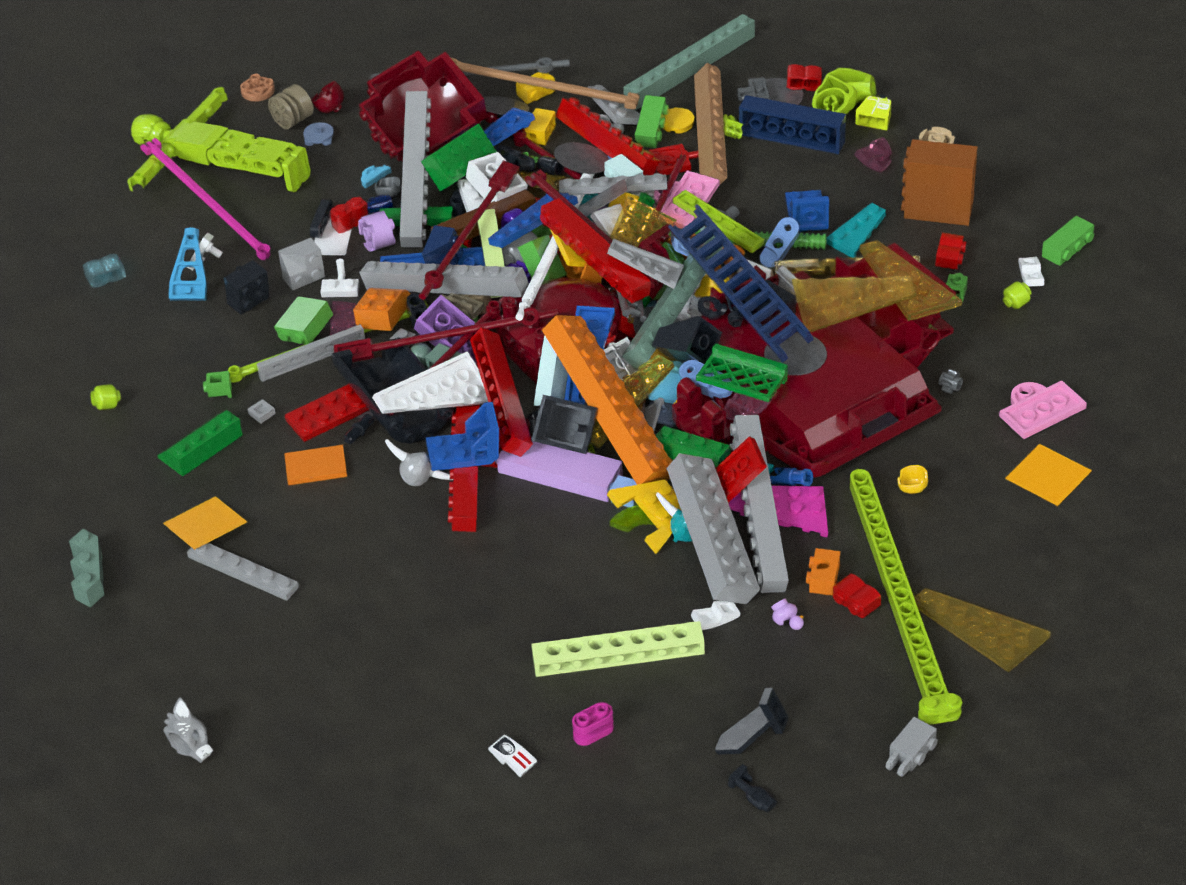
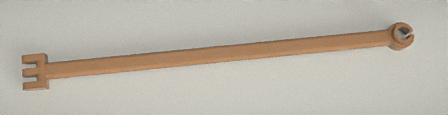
[451,58,640,109]

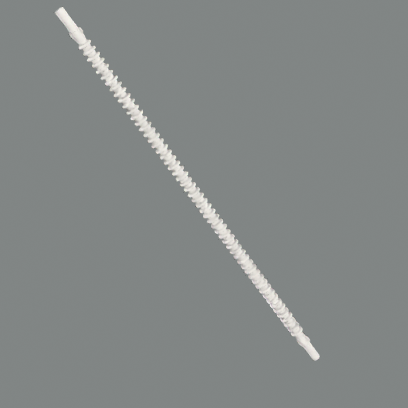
[516,148,603,321]

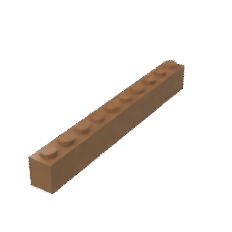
[694,63,727,184]

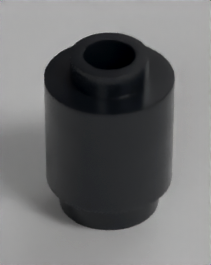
[537,156,564,176]

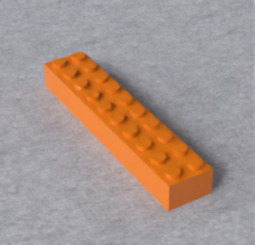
[542,315,673,485]

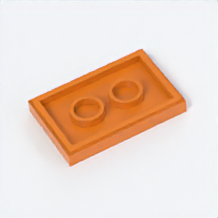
[284,445,347,485]

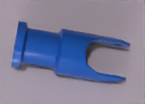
[770,467,813,486]

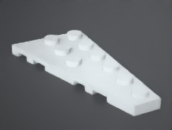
[372,352,488,414]

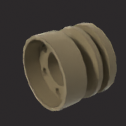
[268,84,314,129]

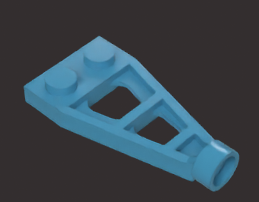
[169,228,207,301]

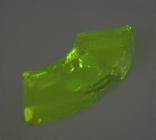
[610,505,654,532]

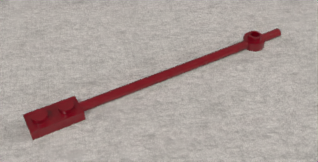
[419,160,520,300]
[333,307,559,362]

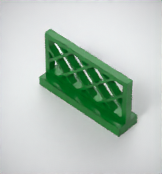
[696,344,788,402]

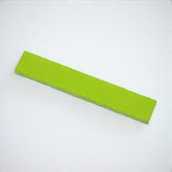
[673,190,765,253]

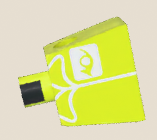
[856,94,891,131]

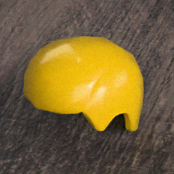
[897,465,928,494]

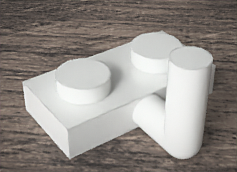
[187,233,223,271]
[321,259,359,297]

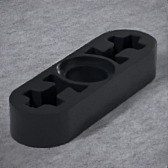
[310,199,333,238]

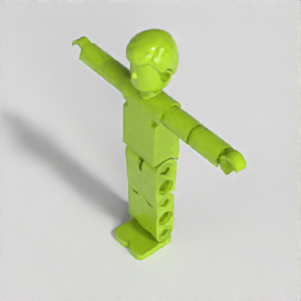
[128,87,311,192]

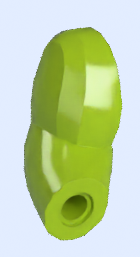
[812,68,876,114]

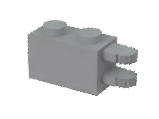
[885,717,938,777]

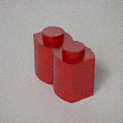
[787,64,822,91]
[330,197,368,233]
[935,232,967,270]
[833,574,881,618]

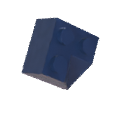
[422,225,463,265]

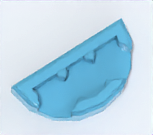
[361,165,391,189]

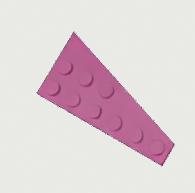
[728,486,828,537]

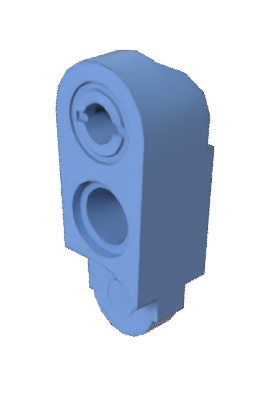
[760,217,799,269]
[679,360,733,398]

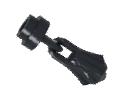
[724,289,743,327]

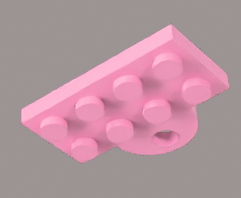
[654,171,720,229]
[999,381,1087,439]

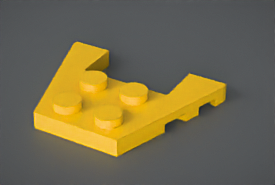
[607,480,682,554]

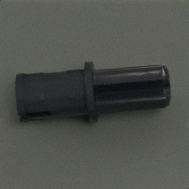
[343,414,374,444]

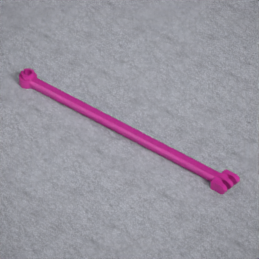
[140,138,271,260]

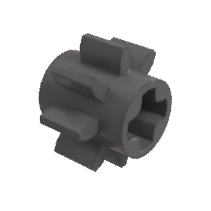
[939,369,963,394]

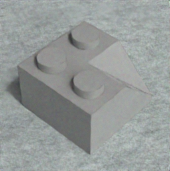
[278,238,325,290]

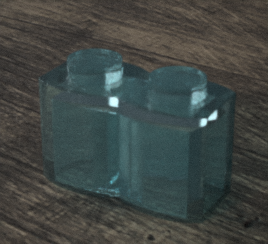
[83,254,126,288]

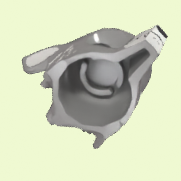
[163,697,213,763]

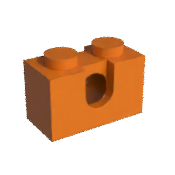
[806,548,840,595]

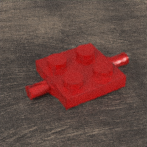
[649,144,699,175]

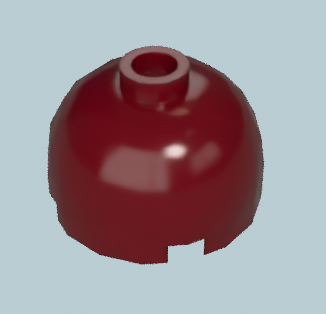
[311,81,344,113]

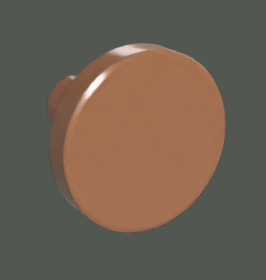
[240,74,275,101]

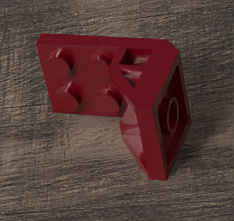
[637,223,671,299]

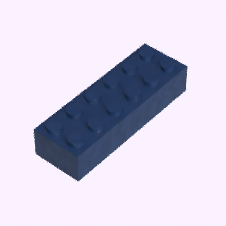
[739,95,846,154]

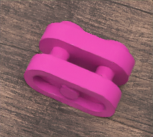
[572,702,614,746]

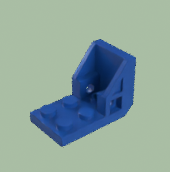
[785,190,829,232]
[426,402,499,471]

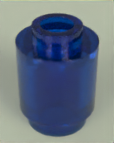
[367,194,393,214]

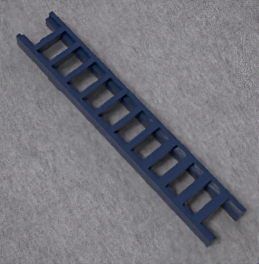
[668,204,814,363]

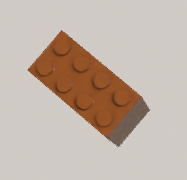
[901,139,978,226]

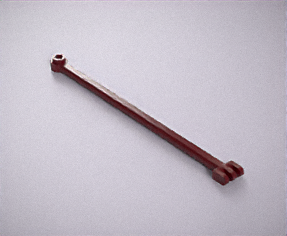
[525,170,659,288]

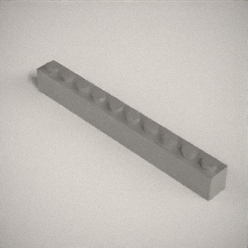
[400,91,431,247]
[359,261,529,297]
[730,415,789,593]

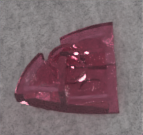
[854,137,892,172]
[330,301,357,336]
[723,384,772,420]

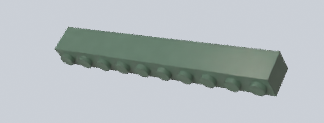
[623,14,755,110]
[622,236,723,369]

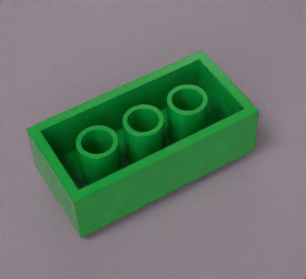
[421,123,497,191]

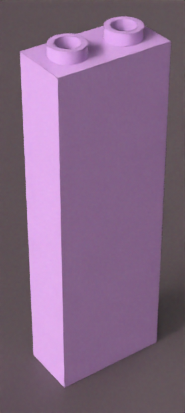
[495,437,623,502]

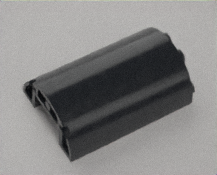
[332,337,454,444]

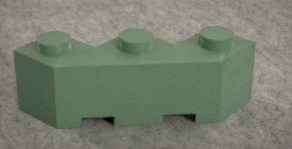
[69,529,104,608]

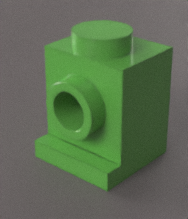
[946,273,968,302]
[203,371,232,398]

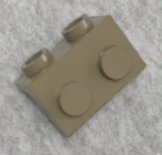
[441,293,484,321]

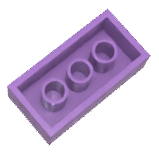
[414,295,477,366]

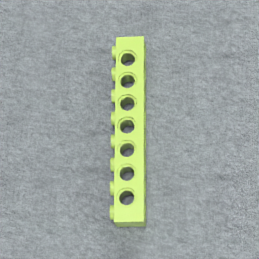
[532,621,705,677]

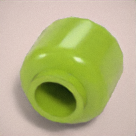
[1003,281,1032,309]
[91,384,121,410]

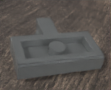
[738,77,771,101]

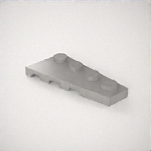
[588,85,640,125]
[607,239,684,289]

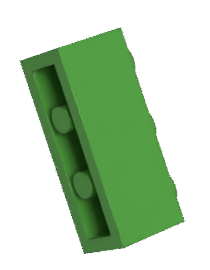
[635,95,669,148]
[1042,216,1094,266]

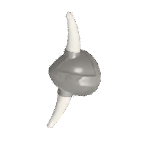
[385,439,454,486]

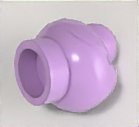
[771,598,804,630]

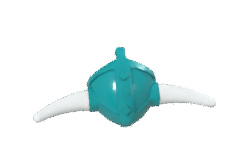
[656,493,692,542]

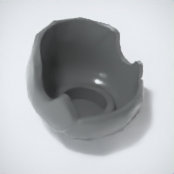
[375,177,402,199]

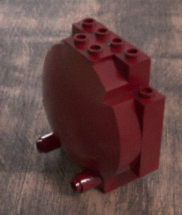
[359,50,487,162]
[495,277,633,385]

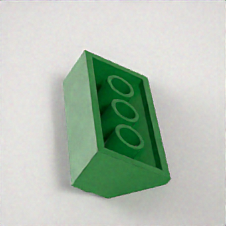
[157,410,243,476]
[655,426,732,468]

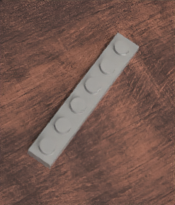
[559,173,667,195]
[257,324,365,382]
[187,543,299,601]

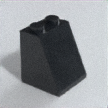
[652,316,723,364]

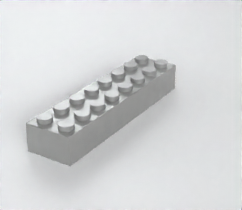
[667,453,760,604]

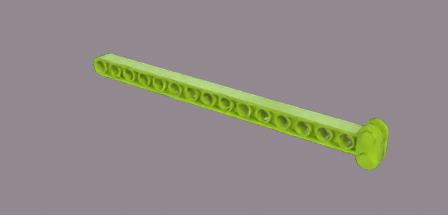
[850,469,962,725]

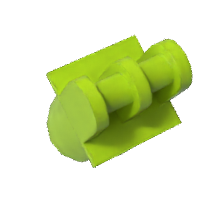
[723,114,743,139]

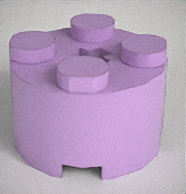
[358,211,396,251]

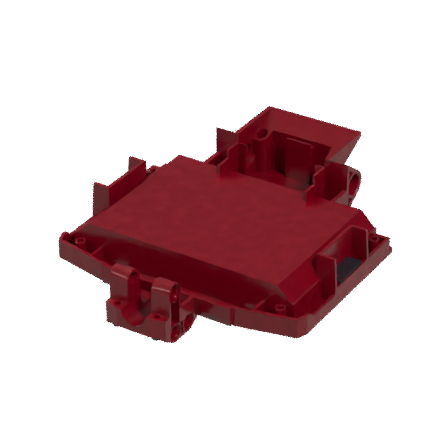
[672,243,956,478]

